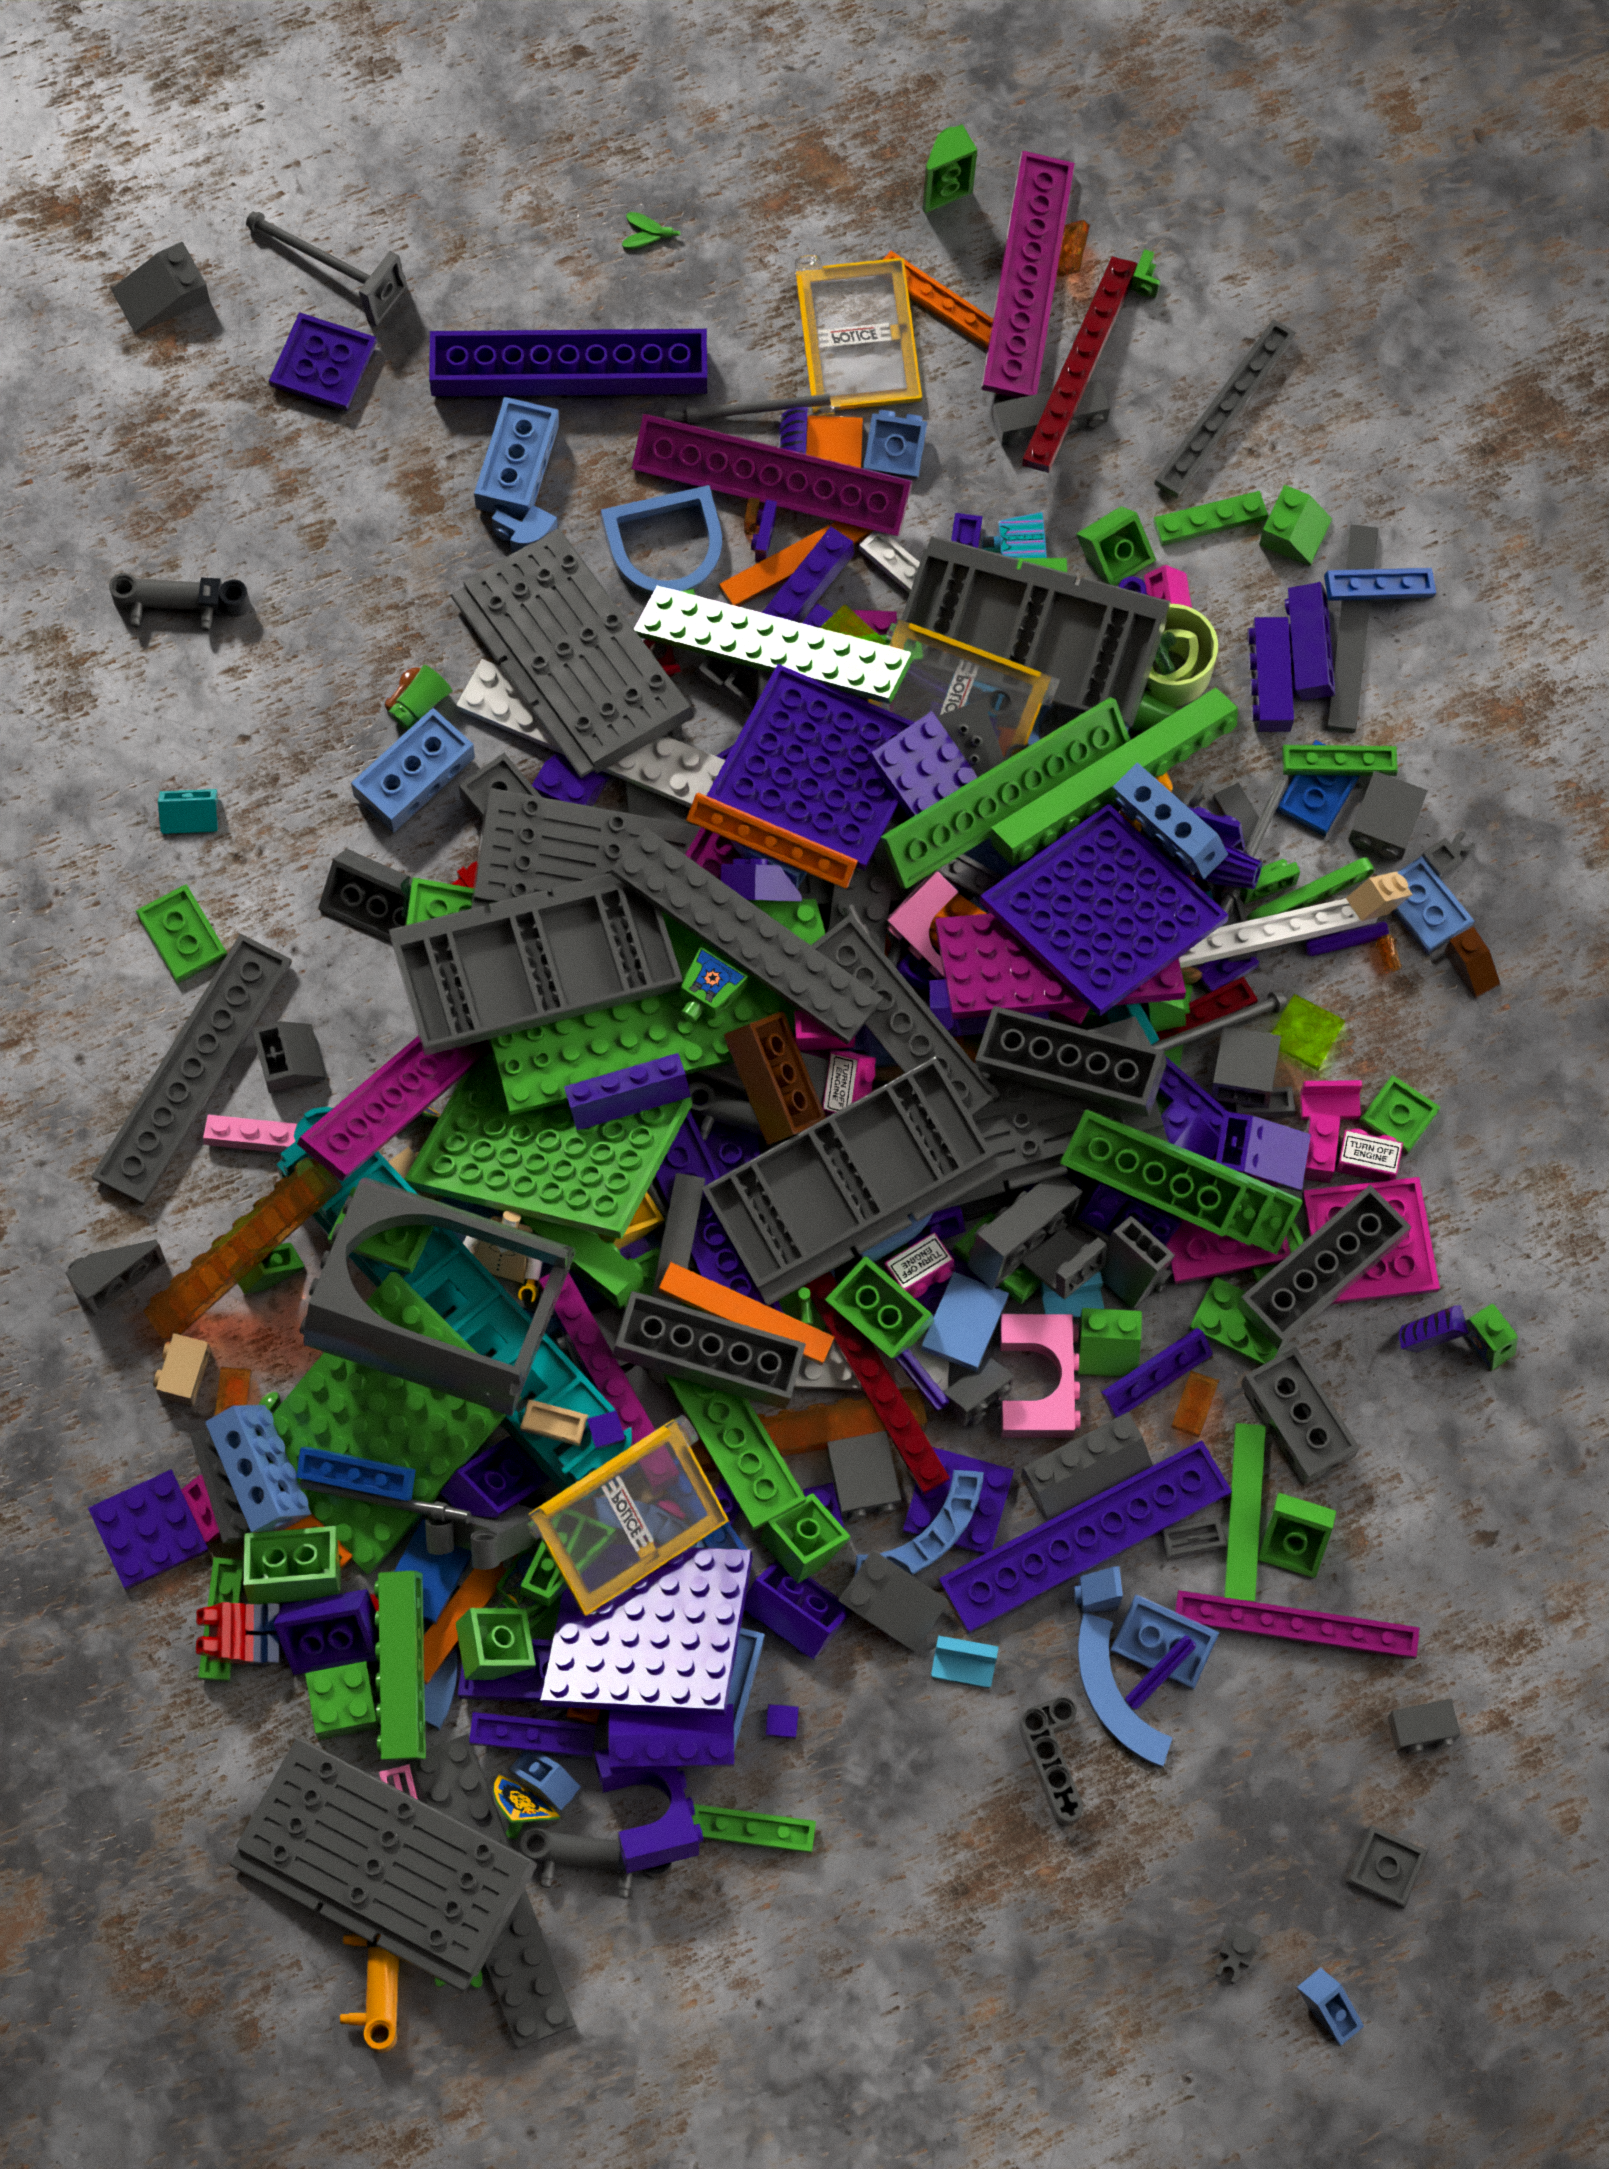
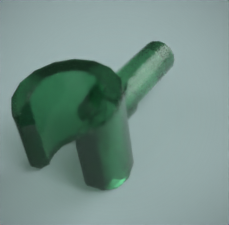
[400,875,421,918]

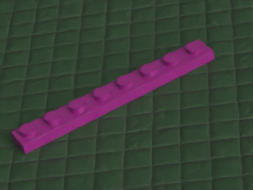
[1175,1590,1420,1660]

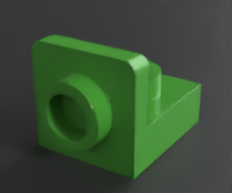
[1130,249,1161,298]

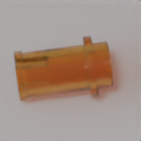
[1375,934,1403,973]

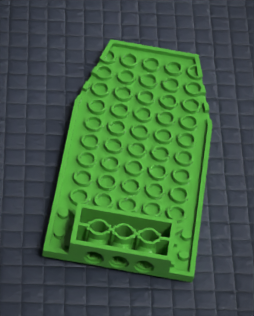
[488,899,826,1115]

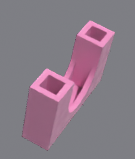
[886,870,958,980]
[999,1314,1080,1438]

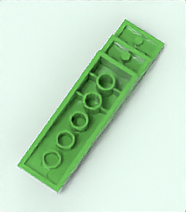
[1060,1109,1302,1255]

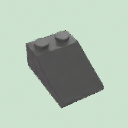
[111,241,210,334]
[65,1239,166,1316]
[838,1549,949,1652]

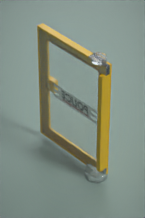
[794,255,922,416]
[868,619,1060,758]
[527,1415,729,1616]

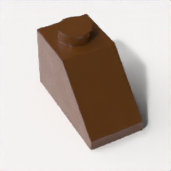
[1444,926,1501,999]

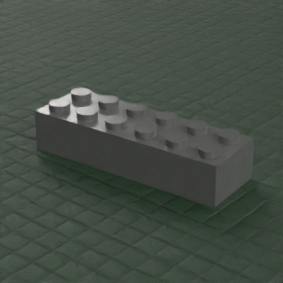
[975,1006,1167,1117]
[1237,1185,1411,1350]
[611,1291,806,1410]

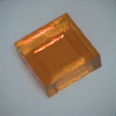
[744,497,760,536]

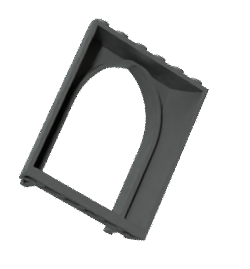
[299,1177,576,1416]

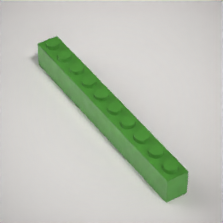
[991,687,1238,866]

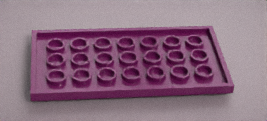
[935,913,1186,1020]

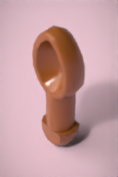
[385,667,421,711]

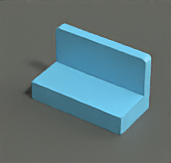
[1040,1272,1104,1319]
[931,1636,999,1688]

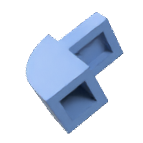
[492,505,558,553]

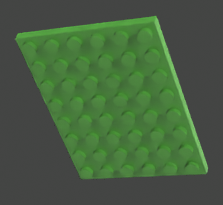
[404,1052,692,1239]
[258,1271,521,1574]

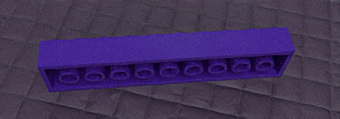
[429,328,707,396]

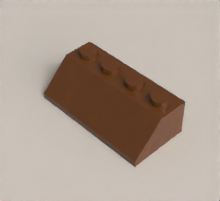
[723,1011,826,1145]

